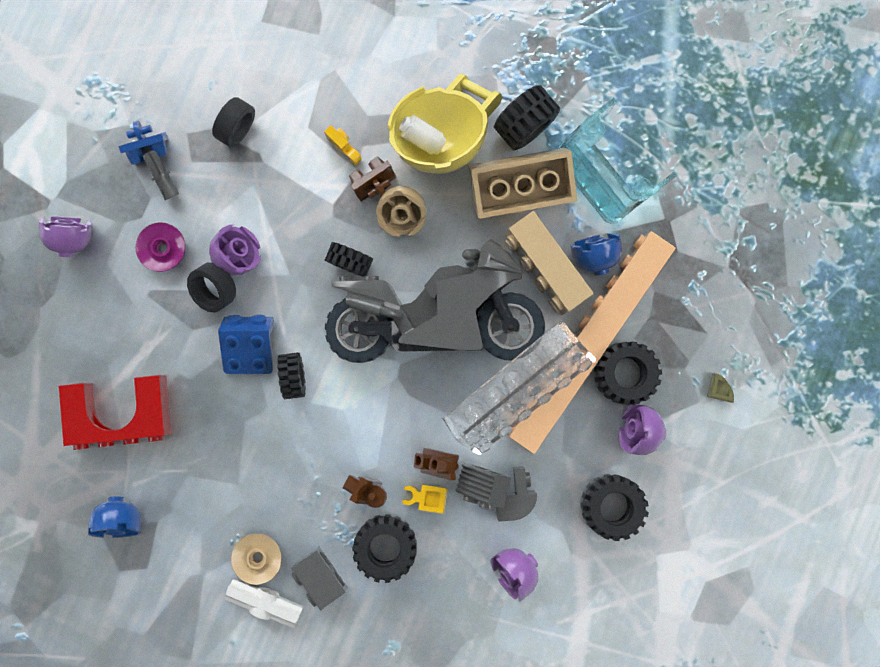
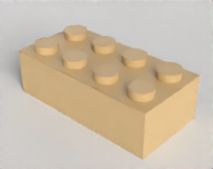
[468,148,577,219]
[505,211,594,315]

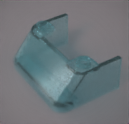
[557,98,677,224]

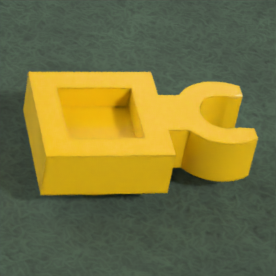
[324,125,362,166]
[402,485,448,514]

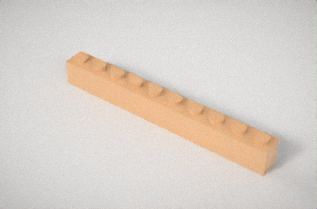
[507,231,676,454]

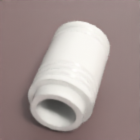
[399,115,446,155]

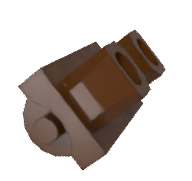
[349,157,397,202]
[413,448,459,480]
[343,475,387,508]

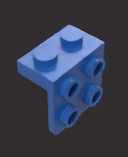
[218,315,274,374]

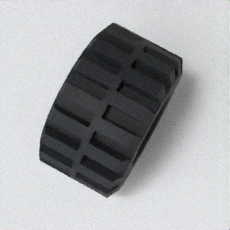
[493,85,561,151]
[594,341,662,405]
[580,474,649,541]
[352,514,417,583]

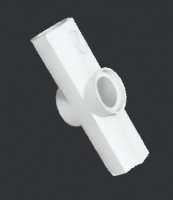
[224,578,304,628]

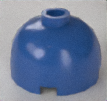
[570,233,622,276]
[88,496,142,538]

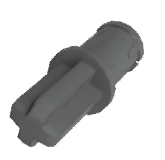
[143,151,179,200]

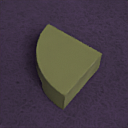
[707,373,734,403]

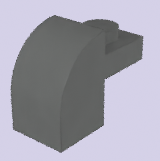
[496,466,537,522]

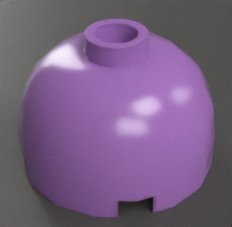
[39,216,92,257]
[209,225,261,276]
[619,404,666,455]
[490,548,538,602]

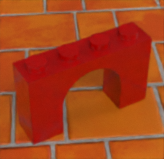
[59,375,171,450]

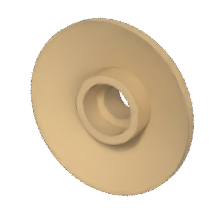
[231,533,282,585]

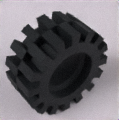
[324,242,373,277]
[277,352,306,400]

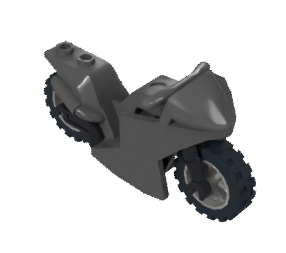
[325,239,545,363]

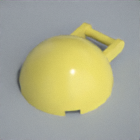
[388,73,502,174]

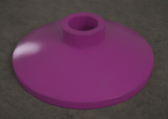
[135,222,186,272]

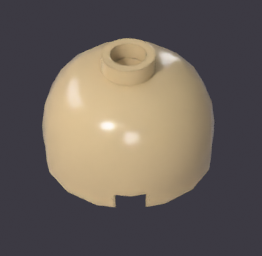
[376,186,426,237]

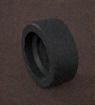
[212,97,255,147]
[187,262,236,313]

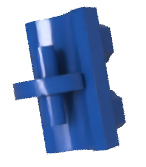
[118,121,168,165]

